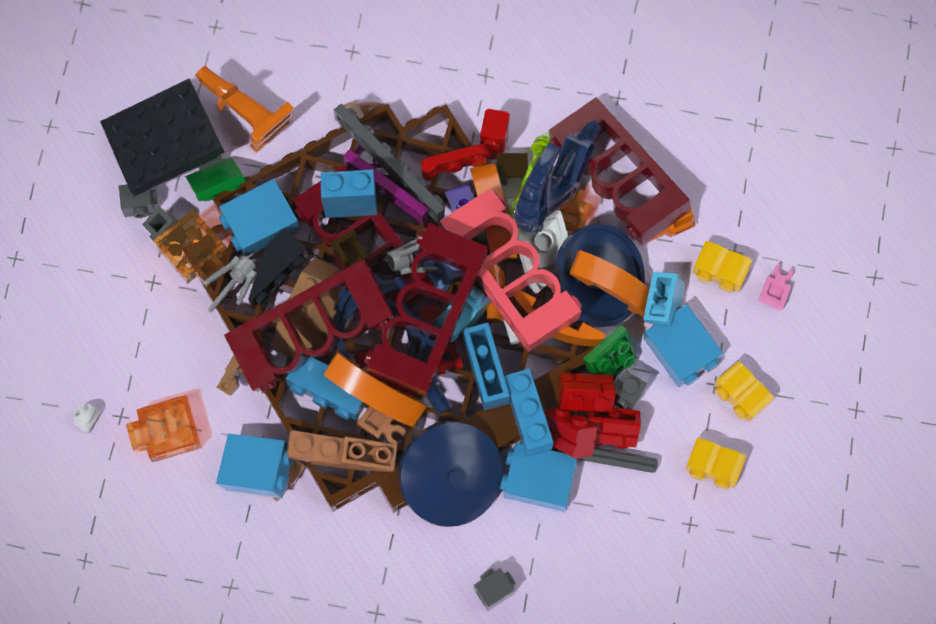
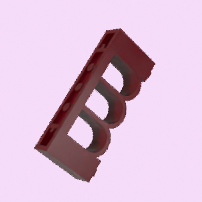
[548,97,690,246]
[293,165,434,309]
[364,223,488,396]
[224,259,396,394]

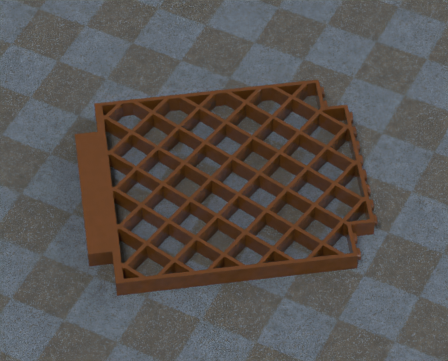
[182,104,596,513]

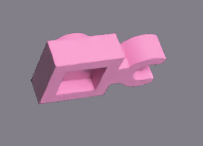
[758,264,793,311]

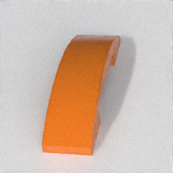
[470,163,517,262]
[569,250,650,318]
[511,290,606,346]
[323,352,427,427]

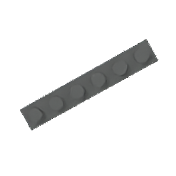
[334,103,445,223]

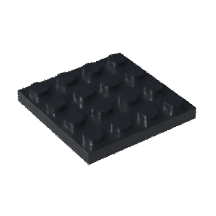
[100,78,225,197]

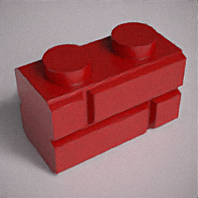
[480,108,510,159]
[558,373,616,412]
[544,406,597,459]
[586,407,641,449]

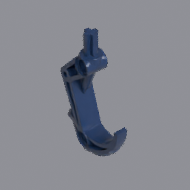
[514,120,601,234]
[332,274,452,415]

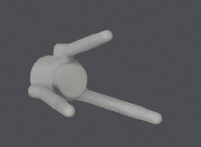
[387,238,438,276]
[203,256,257,313]

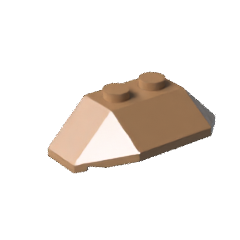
[271,257,346,359]

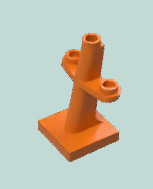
[195,65,294,153]

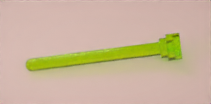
[510,136,550,215]

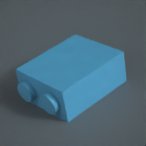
[320,170,377,218]
[219,179,300,257]
[643,304,723,388]
[216,433,295,498]
[500,443,577,512]

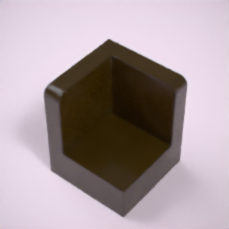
[497,153,528,186]
[331,230,369,269]

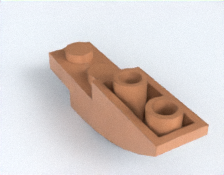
[286,430,397,472]

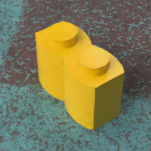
[692,241,753,293]
[714,361,774,423]
[685,438,746,490]

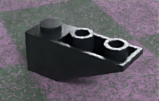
[248,228,308,309]

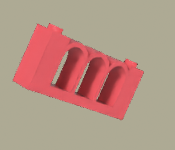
[439,188,582,352]

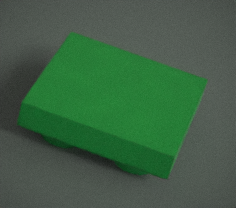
[185,157,245,201]
[583,325,637,381]

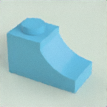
[643,272,685,326]
[432,286,491,342]

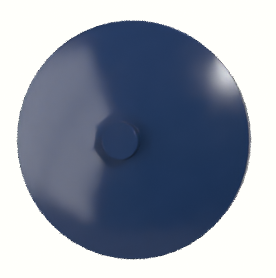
[554,224,645,327]
[398,421,503,527]

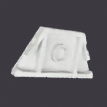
[505,199,568,296]

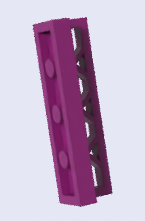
[343,145,435,225]

